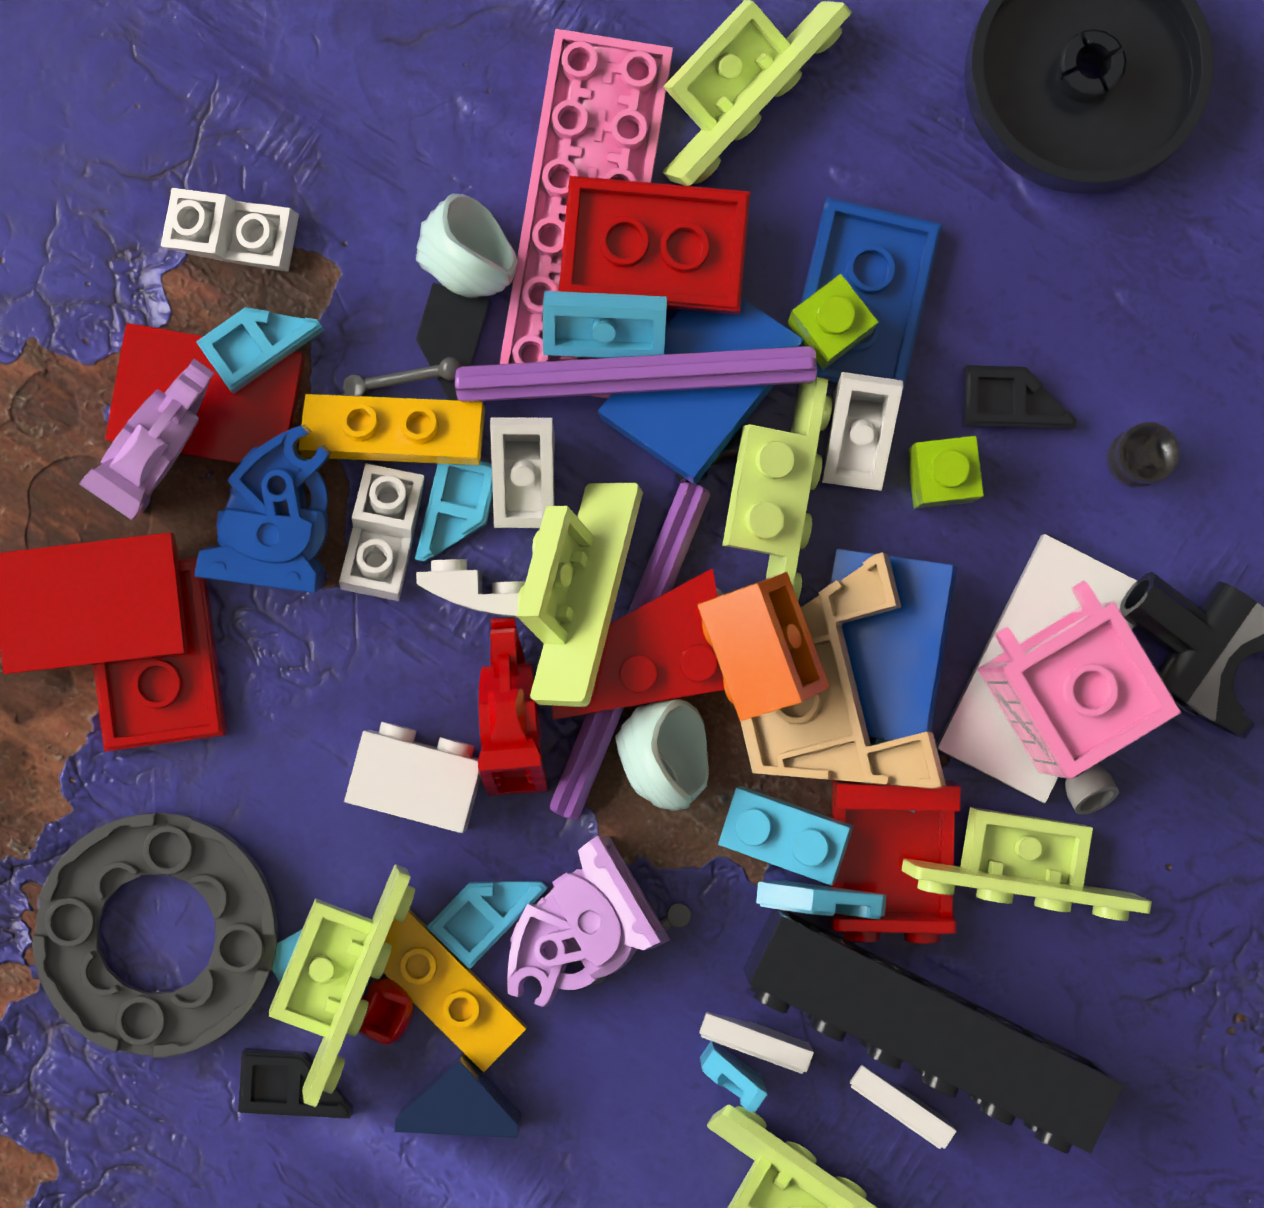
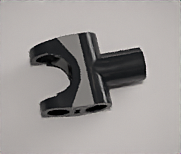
[1120,572,1264,739]

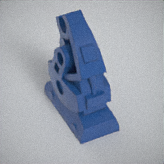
[194,424,331,593]

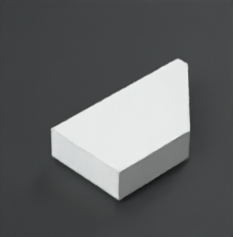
[699,1012,814,1074]
[850,1064,957,1149]

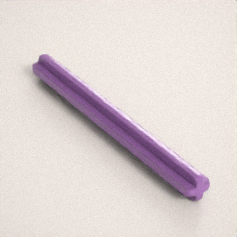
[455,346,817,403]
[550,482,710,820]

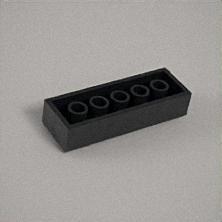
[743,908,1124,1154]

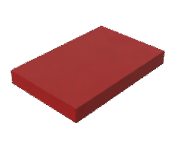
[559,176,750,315]
[105,323,306,465]
[0,532,188,675]
[93,557,227,752]

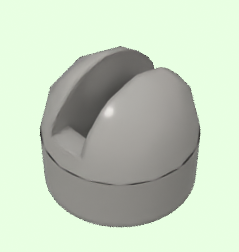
[1065,764,1119,815]

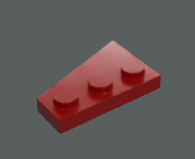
[551,568,724,720]

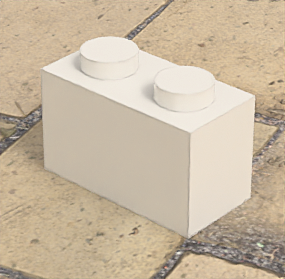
[344,722,481,833]

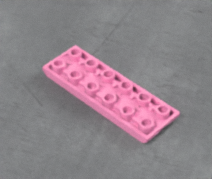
[500,29,673,399]

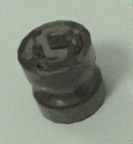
[1106,422,1180,488]

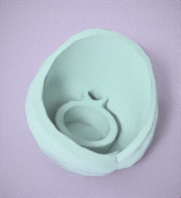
[416,193,518,298]
[615,699,709,811]

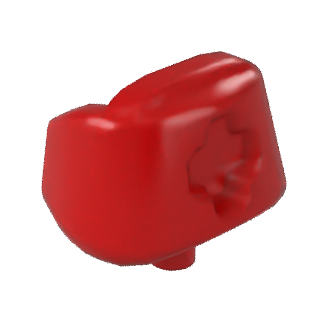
[358,978,413,1045]

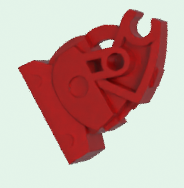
[478,617,548,796]

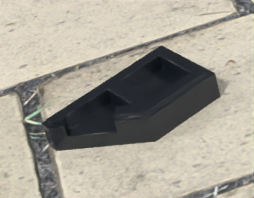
[416,282,491,401]
[962,365,1076,430]
[238,1048,353,1119]

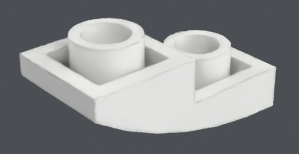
[161,188,299,272]
[339,463,425,601]
[416,559,525,618]

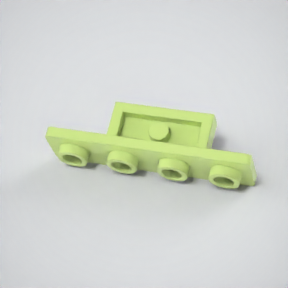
[663,0,852,186]
[722,377,832,600]
[516,483,643,707]
[901,807,1152,921]
[269,864,415,1107]
[707,1105,877,1208]

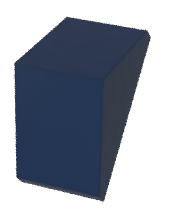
[394,1052,521,1138]

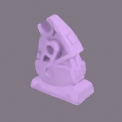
[79,359,214,520]
[508,836,670,1007]

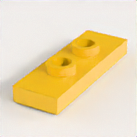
[298,394,486,465]
[383,909,527,1073]

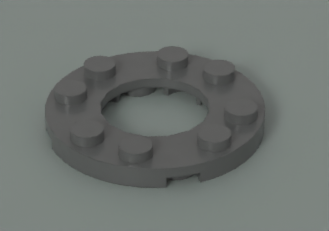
[32,812,279,1058]

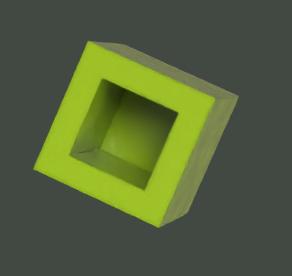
[787,274,878,370]
[907,436,984,509]

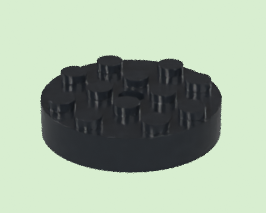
[965,0,1214,194]

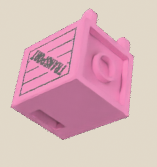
[977,581,1181,779]

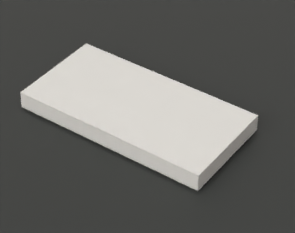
[936,534,1137,803]

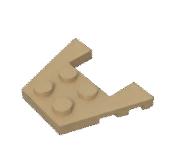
[740,552,946,789]

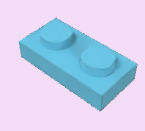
[543,291,667,358]
[718,786,854,886]

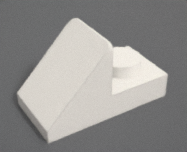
[822,372,903,491]
[490,417,555,528]

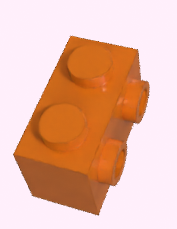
[697,572,830,721]

